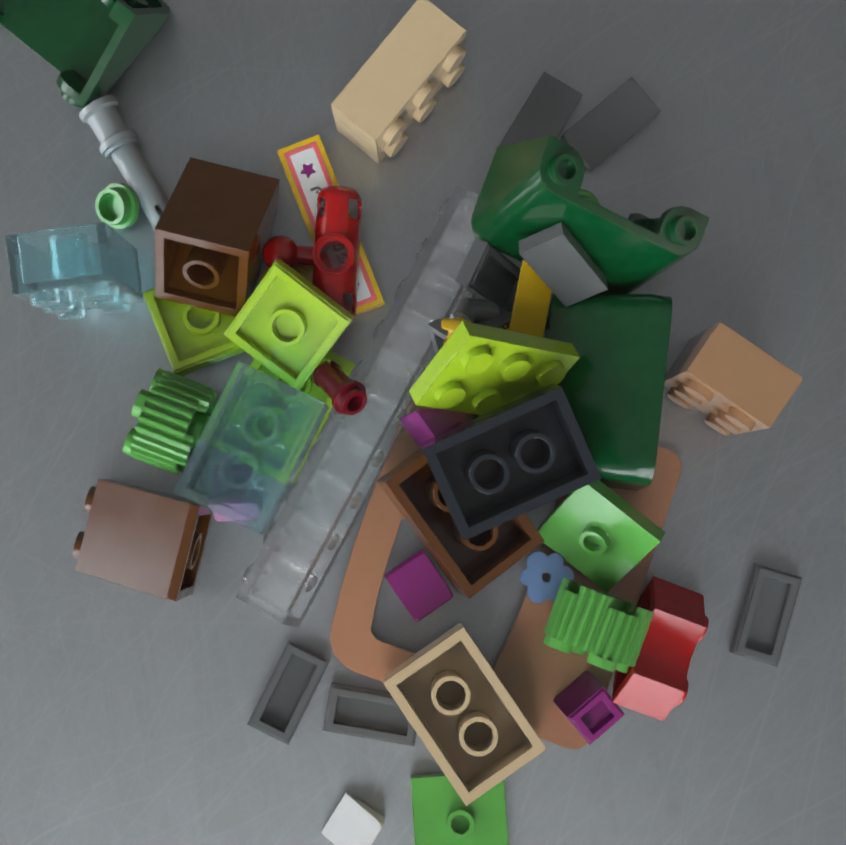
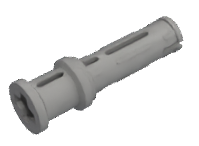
[79,95,169,232]

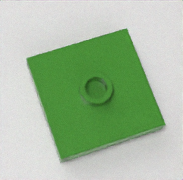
[537,480,665,593]
[410,773,509,845]

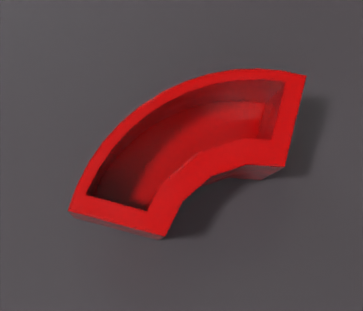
[612,576,709,721]

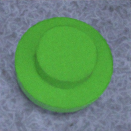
[95,183,140,229]

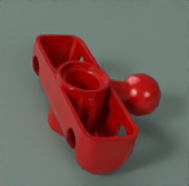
[262,186,362,326]

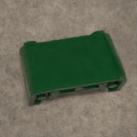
[0,0,171,108]
[471,135,710,294]
[545,293,672,491]

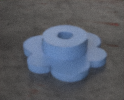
[519,551,574,603]

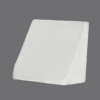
[321,792,385,845]

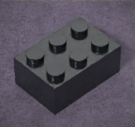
[419,384,602,541]

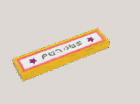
[277,134,385,316]

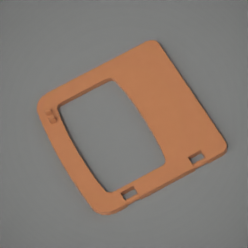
[330,400,682,750]

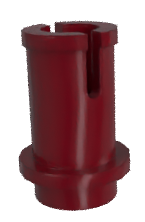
[313,361,368,416]

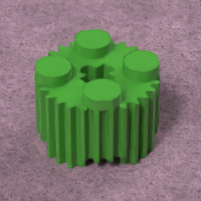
[122,368,220,476]
[543,578,654,673]

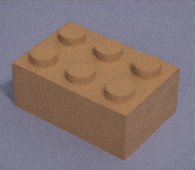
[664,322,804,436]

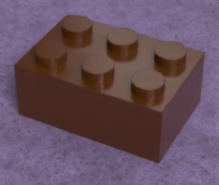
[377,425,544,599]

